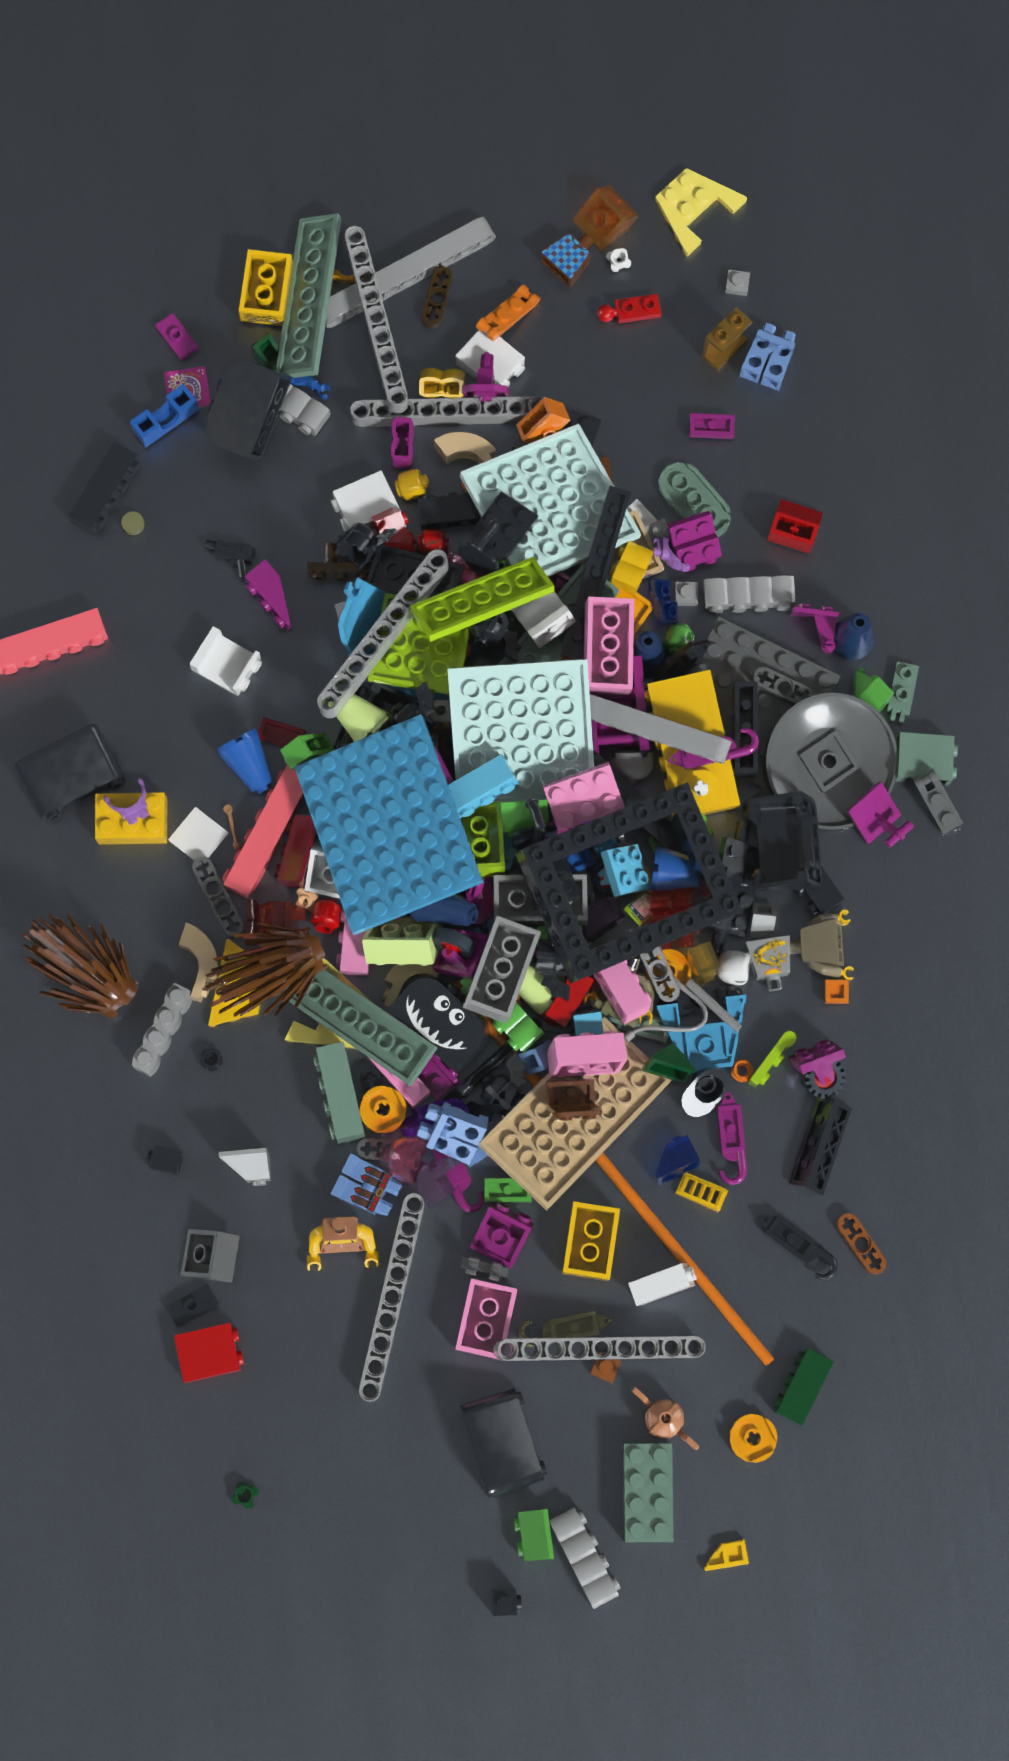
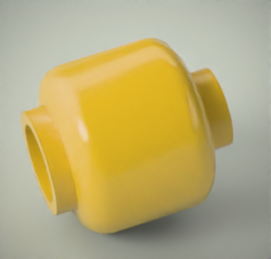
[395,469,429,500]

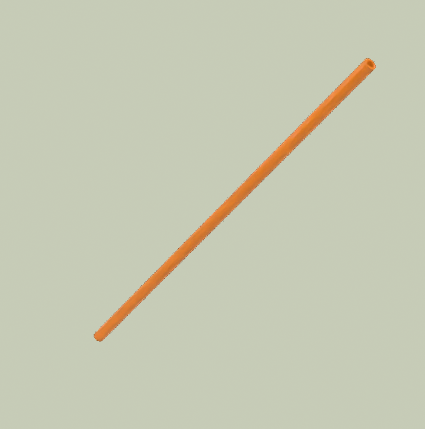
[454,980,774,1366]

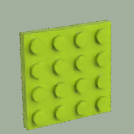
[368,593,470,695]

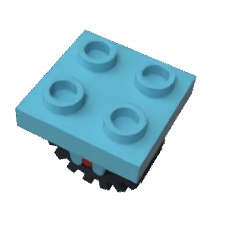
[590,844,651,898]

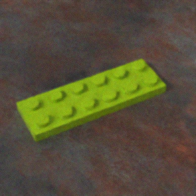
[410,556,554,642]

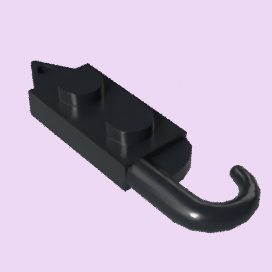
[633,639,710,690]
[759,1215,838,1280]

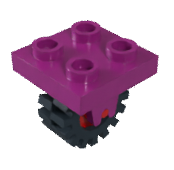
[789,1040,846,1099]

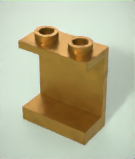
[701,307,753,372]

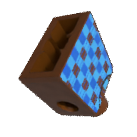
[540,233,593,288]

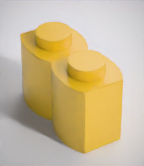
[419,368,465,398]
[609,541,654,595]

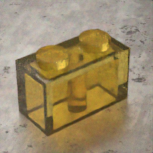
[685,941,720,984]

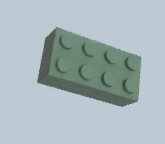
[313,1042,366,1144]
[623,1444,674,1542]

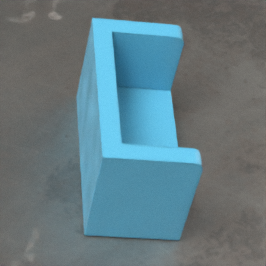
[571,1005,604,1036]

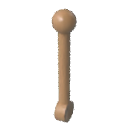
[223,804,242,850]

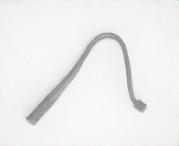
[624,928,708,1042]

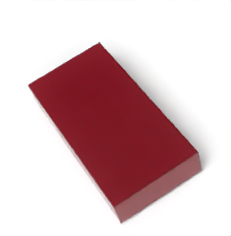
[258,717,307,748]

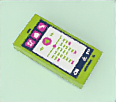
[623,888,673,927]

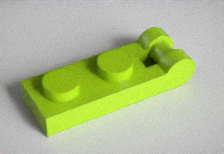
[748,1031,796,1088]

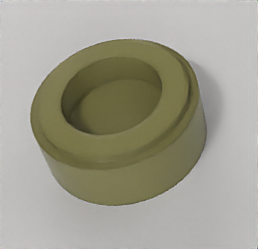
[121,511,145,535]

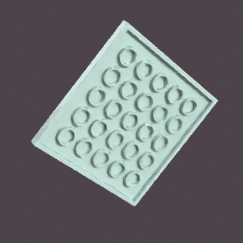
[460,424,641,577]
[448,659,594,803]

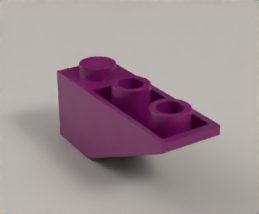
[245,559,292,632]

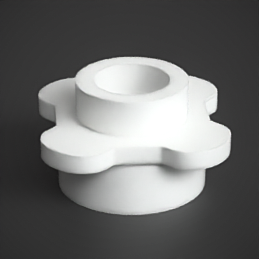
[606,248,631,272]

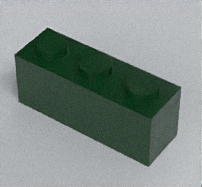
[773,1348,834,1426]

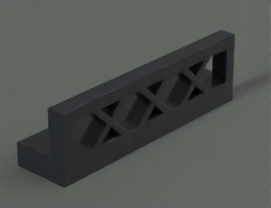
[789,1096,852,1196]

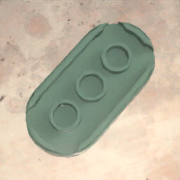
[658,462,731,537]

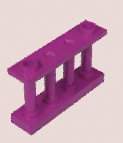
[589,656,650,755]

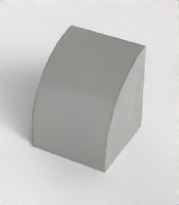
[750,903,776,939]

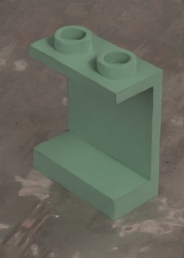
[896,732,958,785]

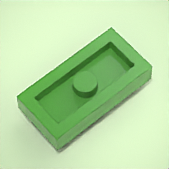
[484,1178,532,1203]

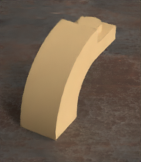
[434,432,496,464]
[179,923,220,1003]
[382,955,440,1009]

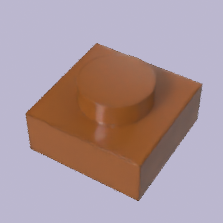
[590,1352,621,1383]

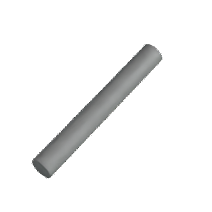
[685,979,742,1032]

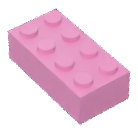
[584,597,634,695]

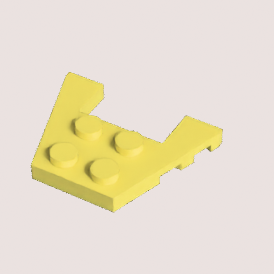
[655,168,747,257]
[285,958,373,1049]

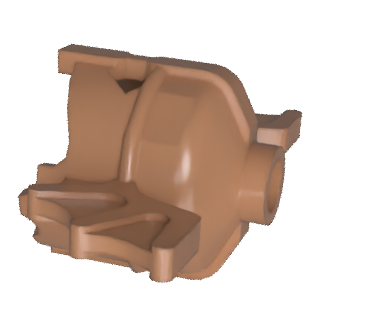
[632,1387,700,1450]

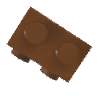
[546,1078,602,1121]

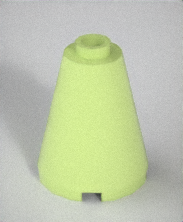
[328,688,391,742]
[518,962,565,1014]

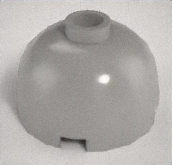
[608,751,654,784]

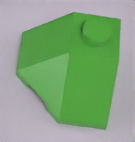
[853,667,894,712]

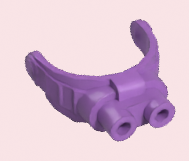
[652,536,690,572]
[104,778,149,825]

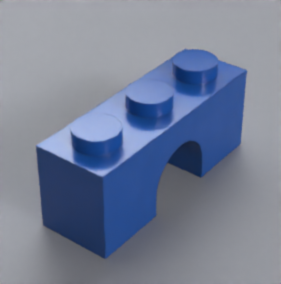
[130,383,199,448]

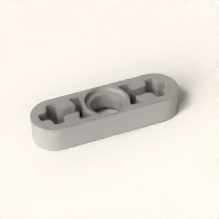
[640,946,680,1002]

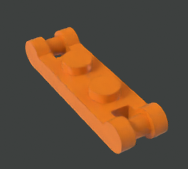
[476,284,541,342]

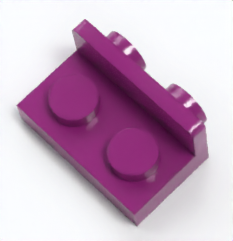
[418,1054,458,1101]

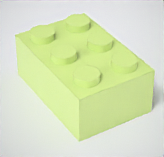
[362,916,443,966]

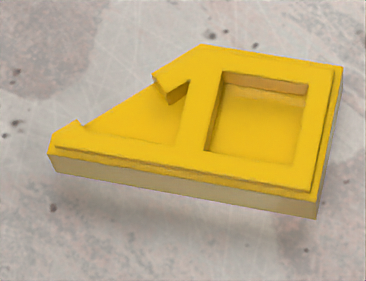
[704,1539,749,1571]

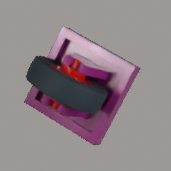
[432,928,489,980]

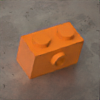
[516,397,570,444]

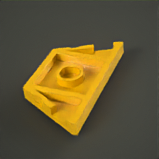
[208,939,261,1027]

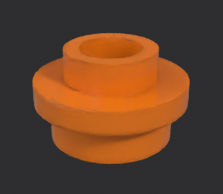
[731,1059,754,1082]

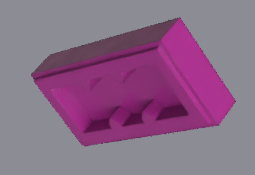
[155,313,199,361]

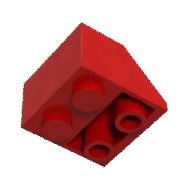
[767,499,823,554]

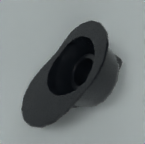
[681,1068,730,1117]

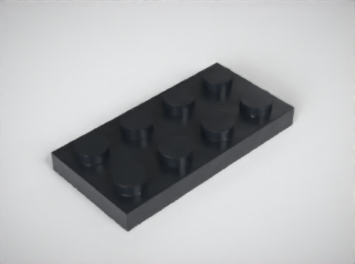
[366,544,465,599]

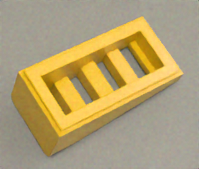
[675,1172,728,1213]

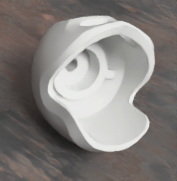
[717,950,751,985]

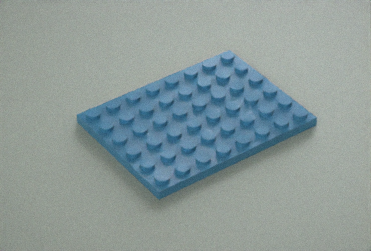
[294,714,484,935]

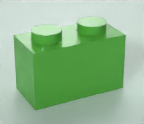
[280,732,335,770]

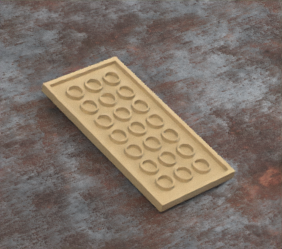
[479,1017,672,1211]

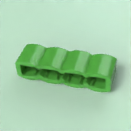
[460,978,544,1052]

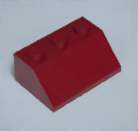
[274,815,319,890]

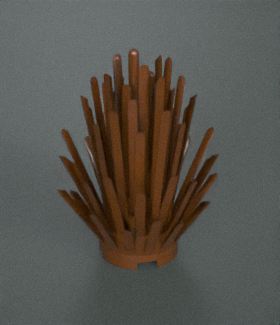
[21,912,138,1019]
[202,923,327,1018]

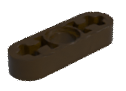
[422,266,452,329]

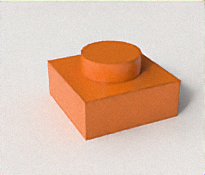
[824,980,849,1004]

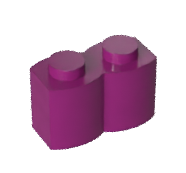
[391,417,414,469]

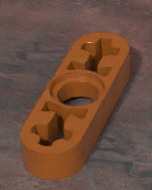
[837,1213,886,1275]

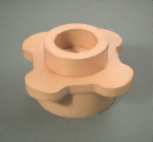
[296,888,319,912]

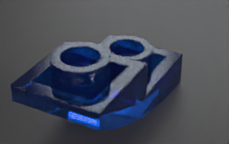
[648,579,678,624]

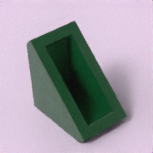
[251,332,279,370]
[642,1043,695,1084]

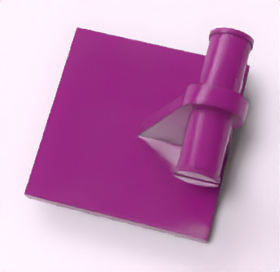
[789,604,839,653]
[846,781,914,848]

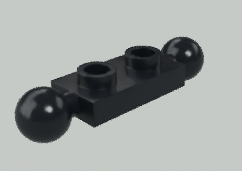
[657,984,743,1017]

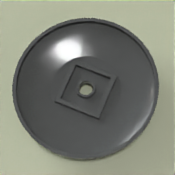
[765,693,898,830]

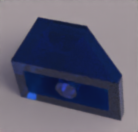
[656,1135,700,1186]

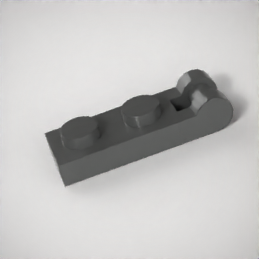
[913,768,963,834]

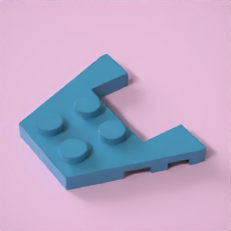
[656,994,746,1071]

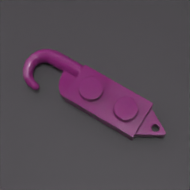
[668,728,759,770]
[717,1091,747,1185]
[431,1148,484,1212]

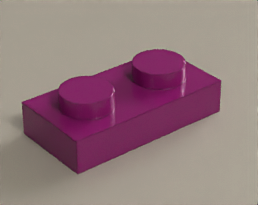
[689,413,735,439]

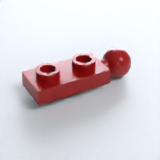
[597,294,662,324]

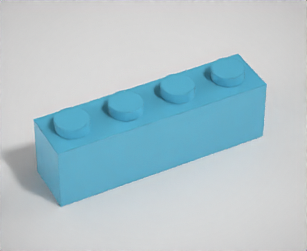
[448,754,519,818]

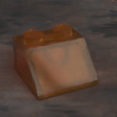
[573,185,639,251]

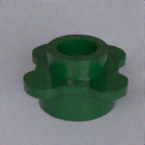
[231,1481,259,1509]

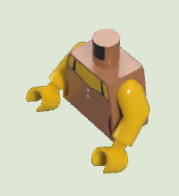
[306,1216,379,1271]

